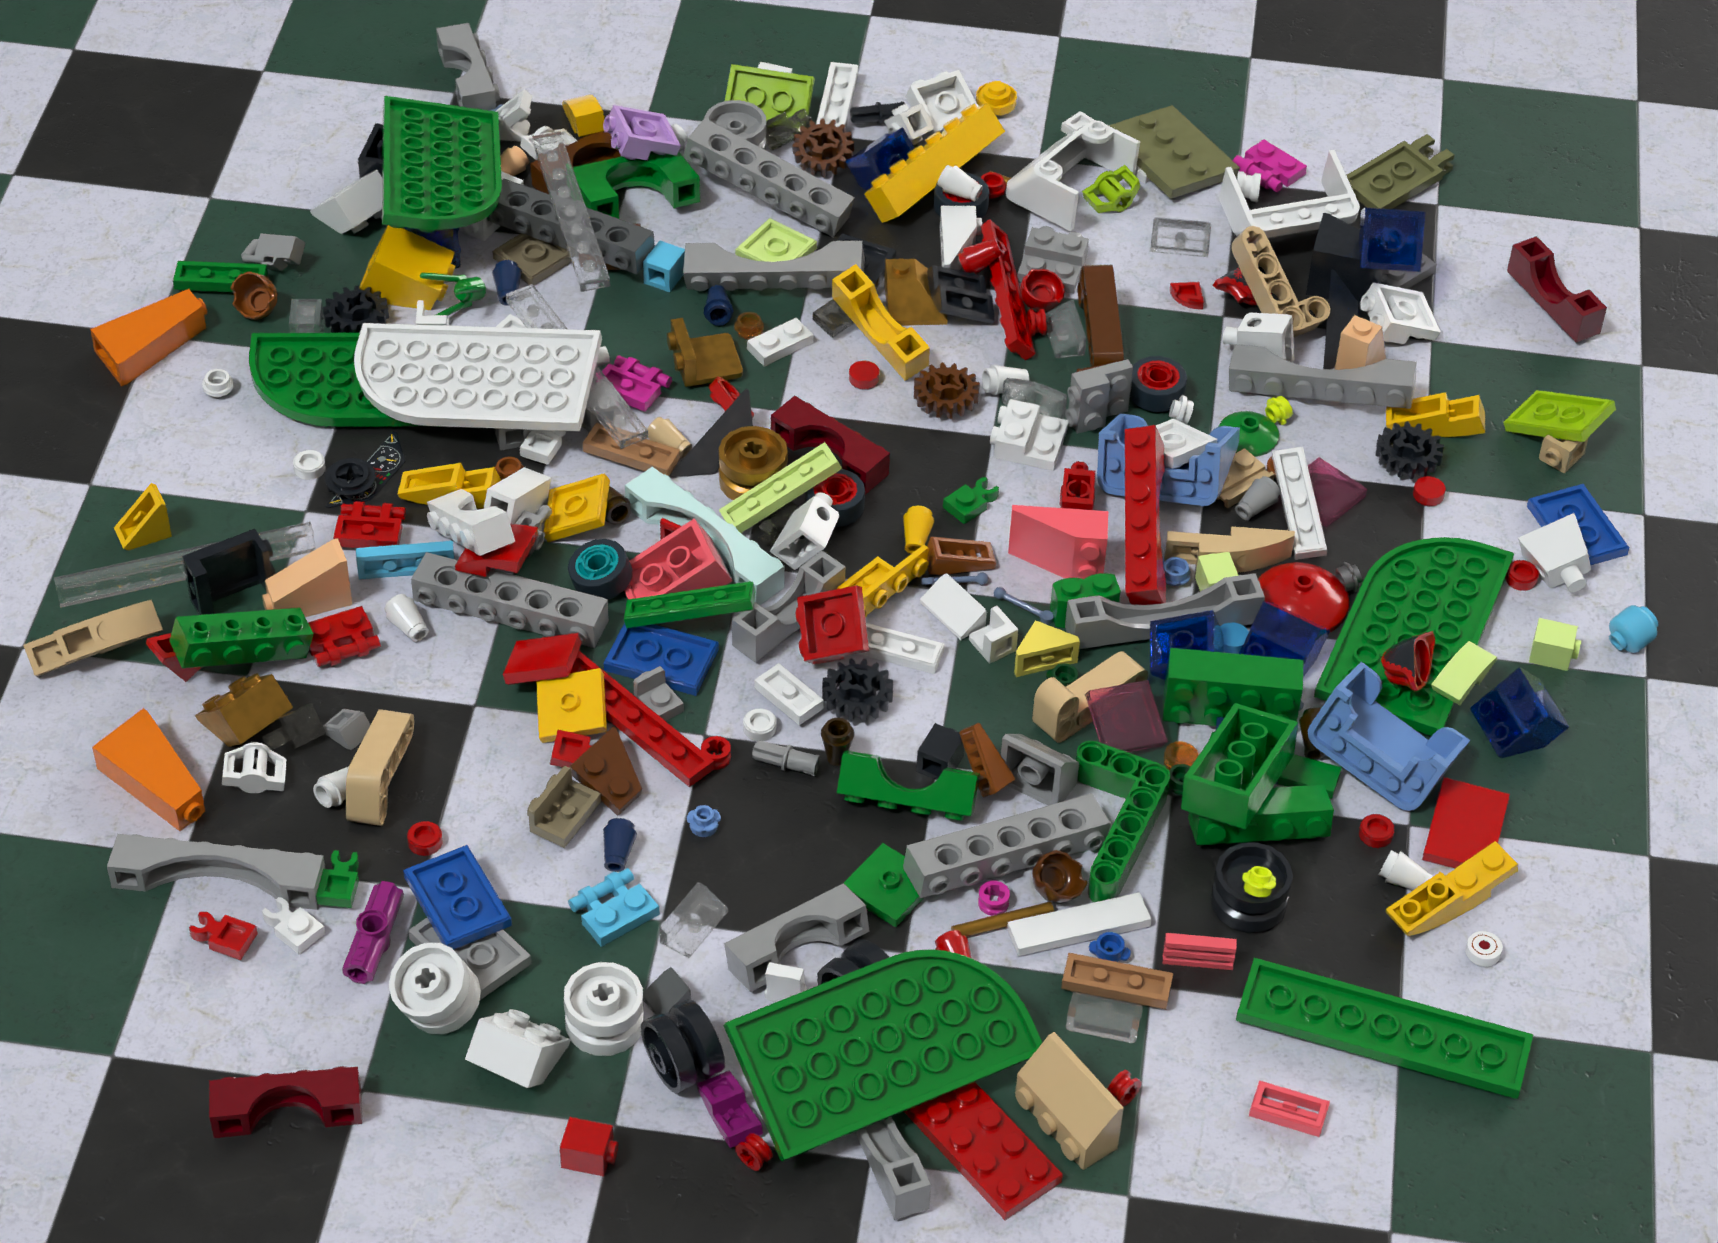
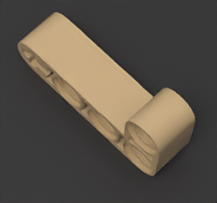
[1231,226,1330,338]
[1032,651,1148,743]
[346,709,414,826]

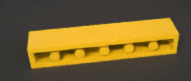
[864,102,1005,223]

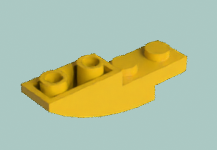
[1386,841,1518,936]

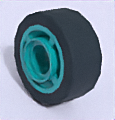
[568,539,633,599]

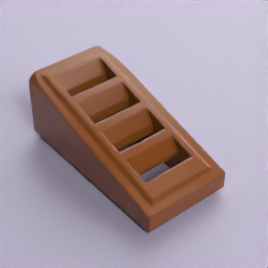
[927,537,996,575]
[959,722,1015,798]

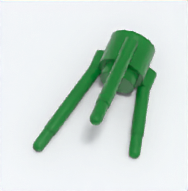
[420,273,486,316]

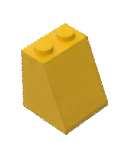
[360,225,455,310]

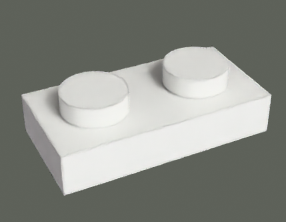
[747,318,814,366]
[754,663,824,726]

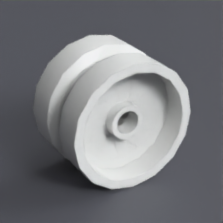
[389,943,481,1034]
[564,962,644,1056]

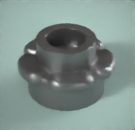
[1335,562,1362,592]

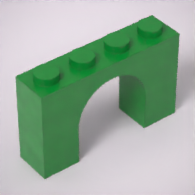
[566,151,700,219]

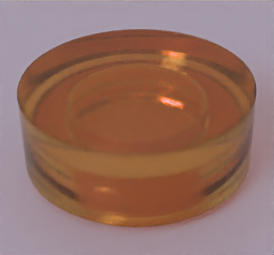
[1163,741,1198,770]

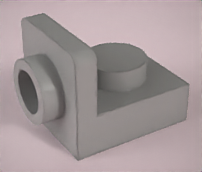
[633,666,684,721]

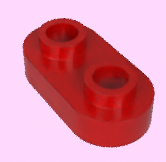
[709,377,754,418]

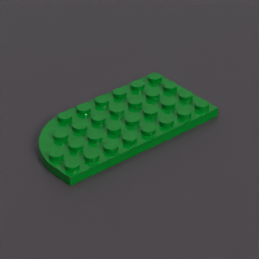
[382,96,502,232]
[249,333,424,427]
[1314,537,1515,736]
[723,949,1042,1162]

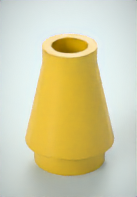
[903,506,934,554]

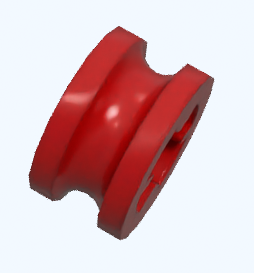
[1027,309,1047,336]
[701,736,731,770]
[1107,1070,1141,1107]
[736,1133,772,1171]

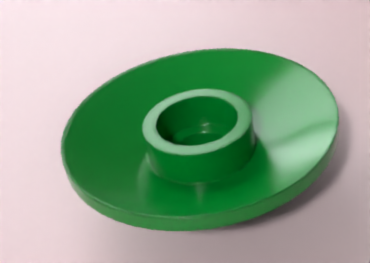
[1219,411,1279,457]

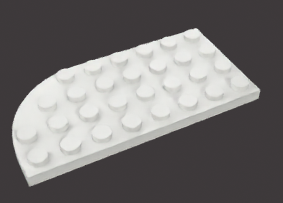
[354,323,602,431]

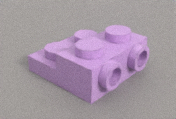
[603,105,681,160]

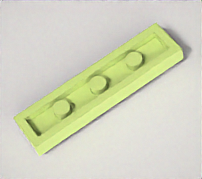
[719,442,842,533]

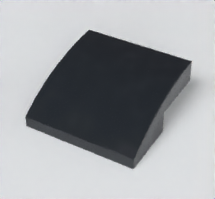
[927,265,995,323]

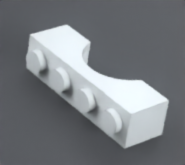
[427,489,515,556]

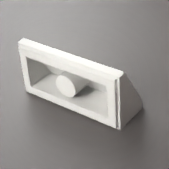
[920,573,987,640]

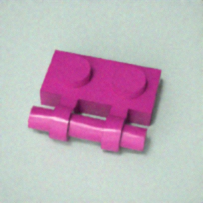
[1233,139,1307,192]
[593,355,672,412]

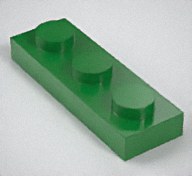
[173,261,268,292]

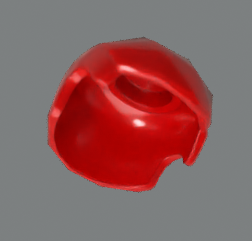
[1020,269,1065,312]

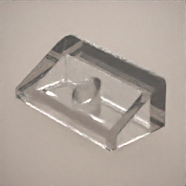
[1150,217,1211,257]
[1045,300,1086,358]
[660,882,728,958]
[1066,992,1143,1043]

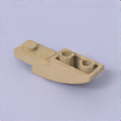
[1164,527,1295,573]
[23,600,164,677]

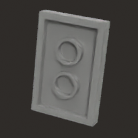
[408,918,531,1001]

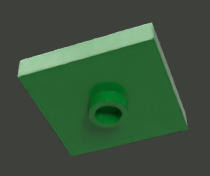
[844,843,925,928]

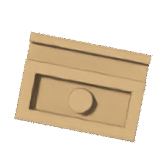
[1217,448,1275,508]

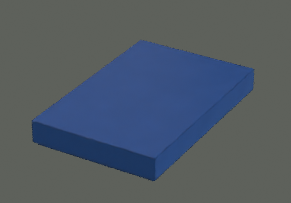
[1527,484,1629,565]
[603,623,719,696]
[403,845,512,950]

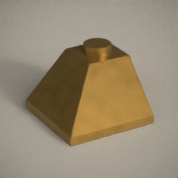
[884,258,948,326]

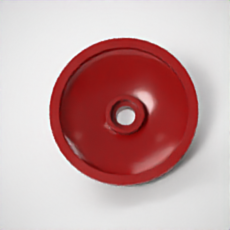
[1258,562,1349,638]

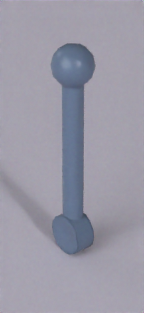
[922,572,989,585]
[994,587,1054,624]

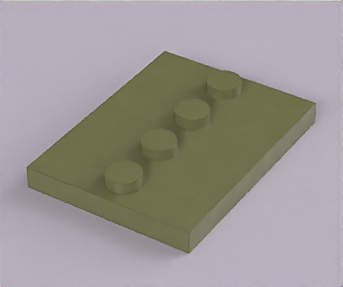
[1108,105,1240,199]

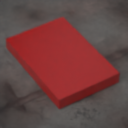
[1422,777,1510,868]

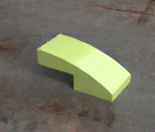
[1431,641,1497,705]

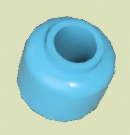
[1609,605,1659,653]

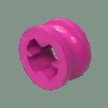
[978,881,1010,916]

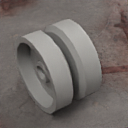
[704,100,766,150]

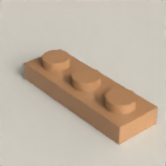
[583,423,680,476]
[1061,953,1173,1009]

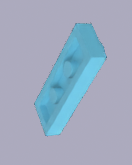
[356,541,455,580]

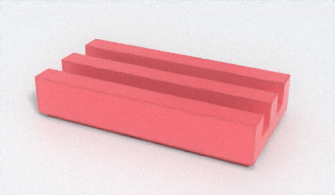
[1162,933,1237,970]
[1249,1080,1330,1137]

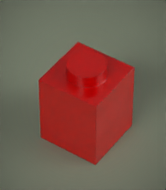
[560,1117,619,1177]

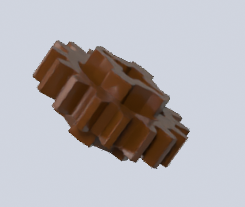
[792,118,854,177]
[913,362,980,419]

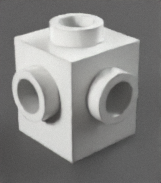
[884,103,934,147]

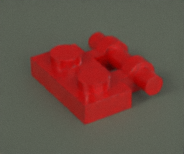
[333,501,406,548]
[308,606,381,667]

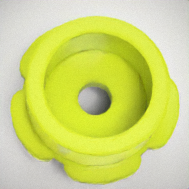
[1265,396,1293,425]
[1242,866,1276,897]

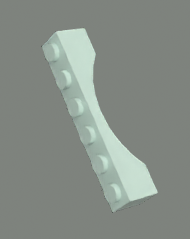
[625,467,785,605]

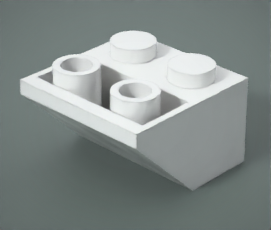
[465,1009,571,1088]

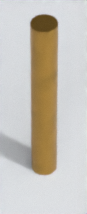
[951,902,1054,937]

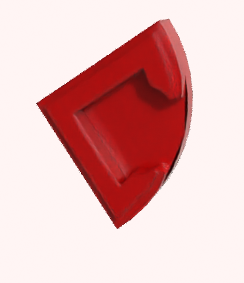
[1169,282,1204,310]

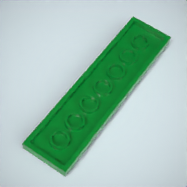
[1236,958,1534,1099]

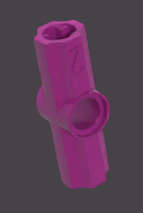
[342,881,404,984]

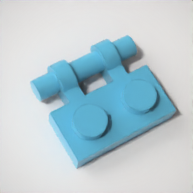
[568,868,660,947]

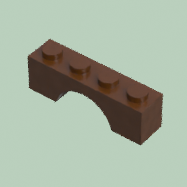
[531,131,621,199]

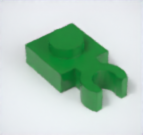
[943,477,999,525]
[316,850,359,908]

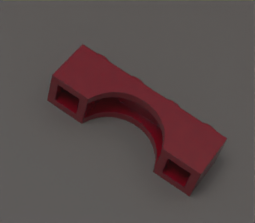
[1507,236,1607,343]
[771,395,890,495]
[209,1066,363,1138]

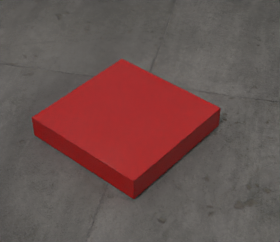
[503,633,582,685]

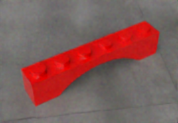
[1125,425,1166,605]

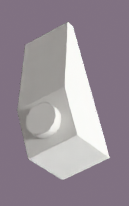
[940,206,982,271]

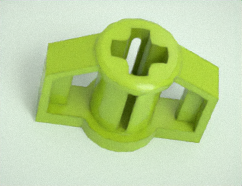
[1082,165,1140,213]

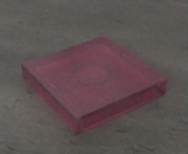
[1279,457,1367,528]
[1085,680,1168,752]

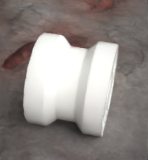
[1237,171,1261,202]

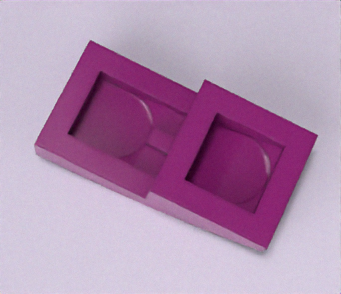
[697,1070,763,1148]

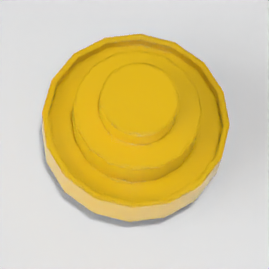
[976,81,1017,115]

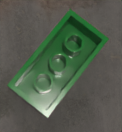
[1162,648,1303,726]
[1181,703,1298,830]

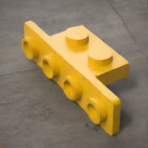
[837,545,929,618]

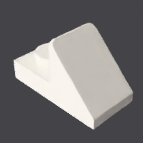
[496,89,532,142]

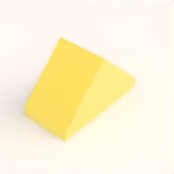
[1014,620,1080,677]

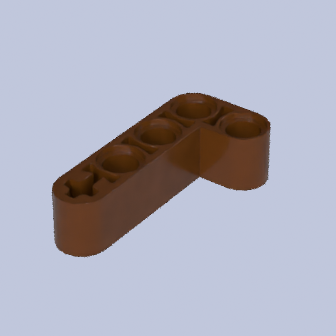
[1077,264,1124,367]

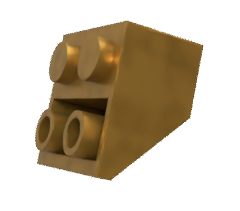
[195,673,293,747]

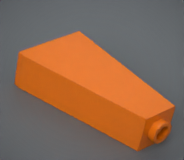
[90,289,207,386]
[92,708,205,831]

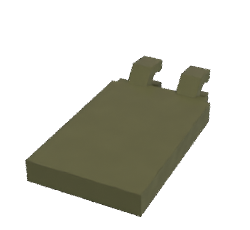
[1346,134,1454,217]

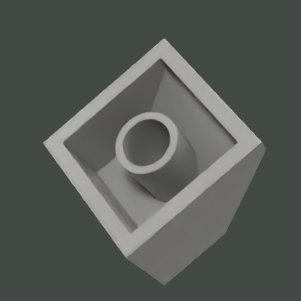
[1001,734,1079,806]

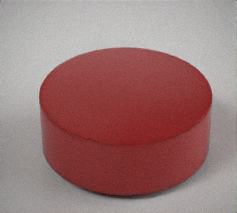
[849,361,879,389]
[1413,476,1446,506]
[1505,560,1539,591]
[1359,814,1395,848]
[407,821,443,856]

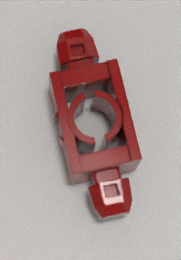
[1059,461,1095,510]

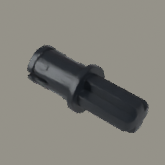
[850,101,905,124]

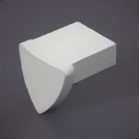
[764,962,807,1002]

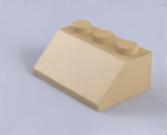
[1015,1032,1124,1170]

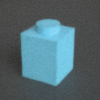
[643,240,685,292]

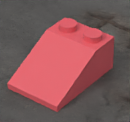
[1008,505,1108,579]
[624,518,733,599]

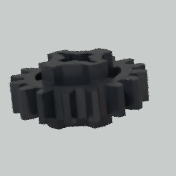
[323,285,389,333]
[1375,422,1444,479]
[822,658,893,722]

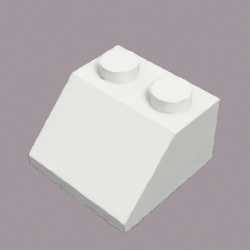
[310,170,382,234]

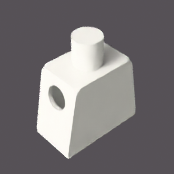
[1223,313,1295,363]
[770,493,839,570]
[1518,513,1591,592]

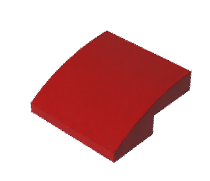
[455,524,538,577]

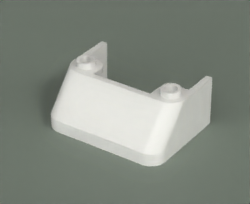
[1006,121,1140,231]
[1219,150,1360,238]

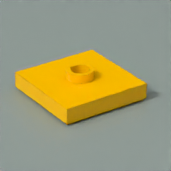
[543,473,610,542]
[536,668,607,743]

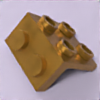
[667,318,743,387]

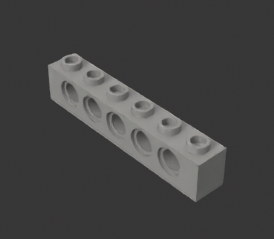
[683,118,855,237]
[411,552,609,648]
[903,793,1110,898]

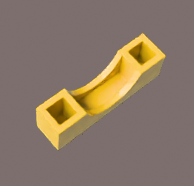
[832,264,930,381]

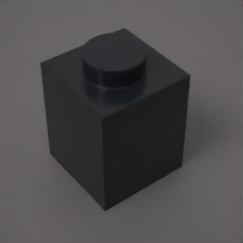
[916,723,964,780]

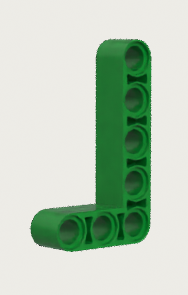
[1076,741,1170,902]

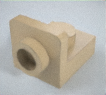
[1539,435,1589,473]

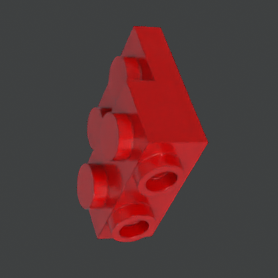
[795,585,869,665]

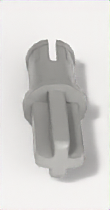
[752,740,820,777]

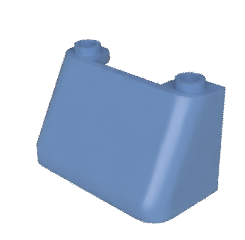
[1097,413,1240,506]
[1308,662,1470,811]

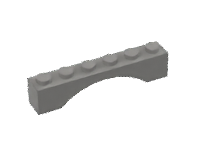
[683,241,865,291]
[1229,344,1417,409]
[1065,573,1265,649]
[107,834,325,910]
[855,1117,931,1220]

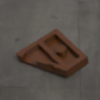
[569,727,642,816]

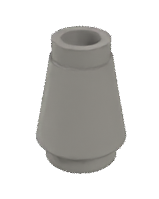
[1235,476,1280,520]

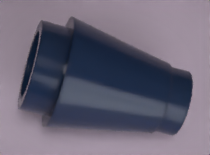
[492,260,522,306]
[704,285,733,326]
[603,818,637,872]

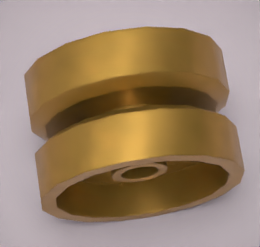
[719,426,788,500]

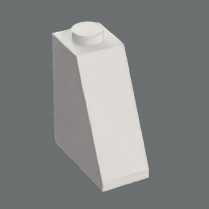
[484,467,551,524]

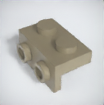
[527,766,601,848]

